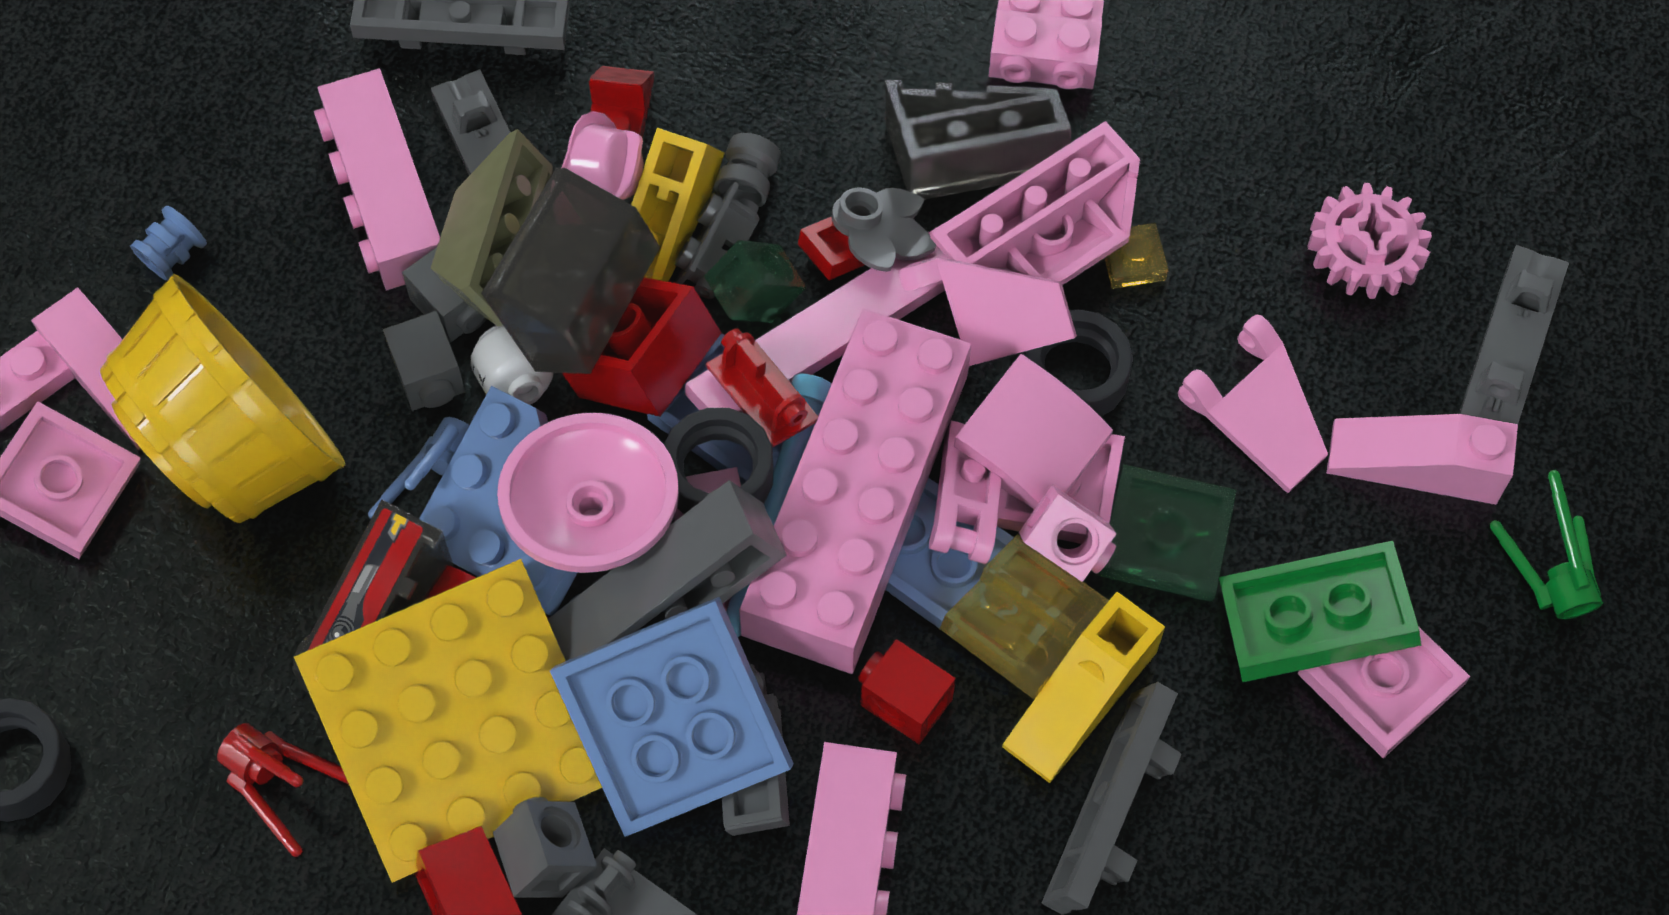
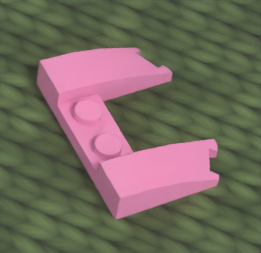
[0,287,140,450]

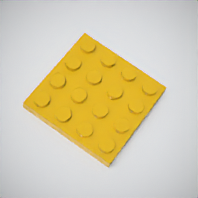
[294,559,602,883]

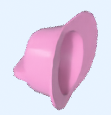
[552,111,644,242]

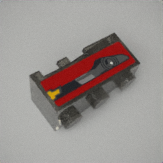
[292,499,454,694]

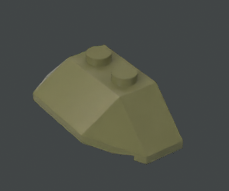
[430,129,559,329]

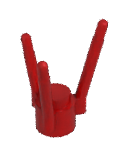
[217,723,349,857]

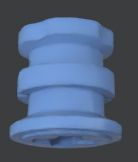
[130,206,207,280]

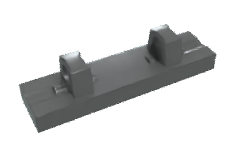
[350,0,570,55]
[431,70,561,243]
[1459,245,1569,424]
[1042,682,1181,915]

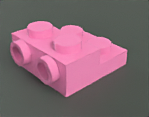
[988,0,1104,89]

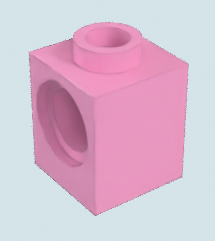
[1019,485,1117,582]

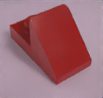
[589,66,654,139]

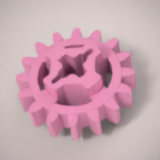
[1308,183,1432,299]

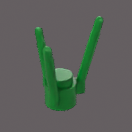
[1490,470,1603,619]

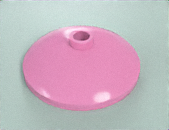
[497,413,679,573]

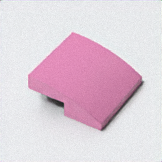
[954,354,1113,510]

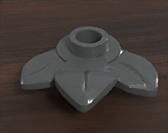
[831,188,936,272]

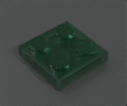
[1098,464,1236,602]

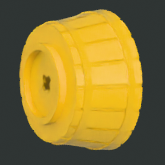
[100,274,345,523]

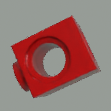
[859,639,956,745]

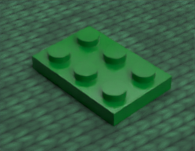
[1219,541,1421,682]

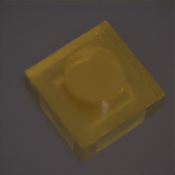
[1105,223,1168,289]

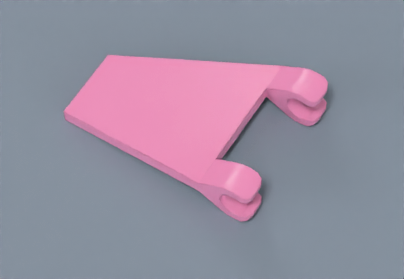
[899,257,1077,366]
[1178,315,1328,493]

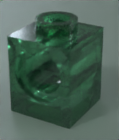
[704,240,806,323]

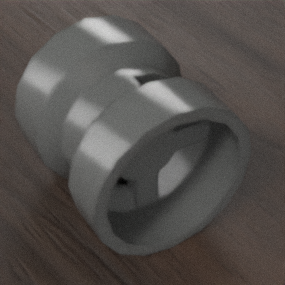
[714,133,781,207]

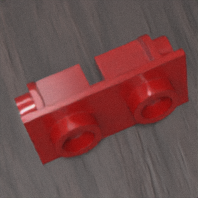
[706,329,818,447]

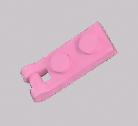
[929,420,1001,565]

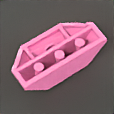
[930,121,1140,285]

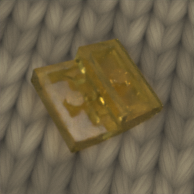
[940,534,1109,699]

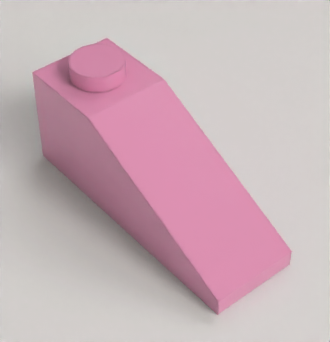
[1326,414,1518,505]

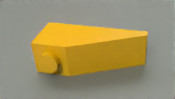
[609,128,725,282]

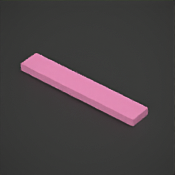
[685,223,948,413]

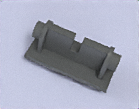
[674,182,759,299]

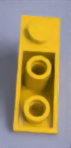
[1002,592,1165,783]

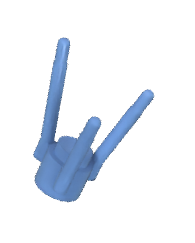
[368,417,470,565]

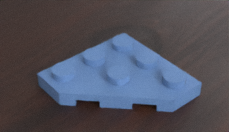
[417,386,578,616]

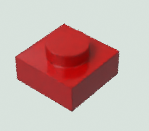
[798,217,865,280]

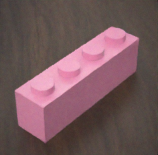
[314,68,440,291]
[797,742,906,915]

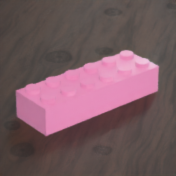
[739,308,972,674]

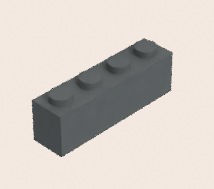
[548,480,787,661]

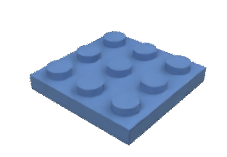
[550,597,794,837]

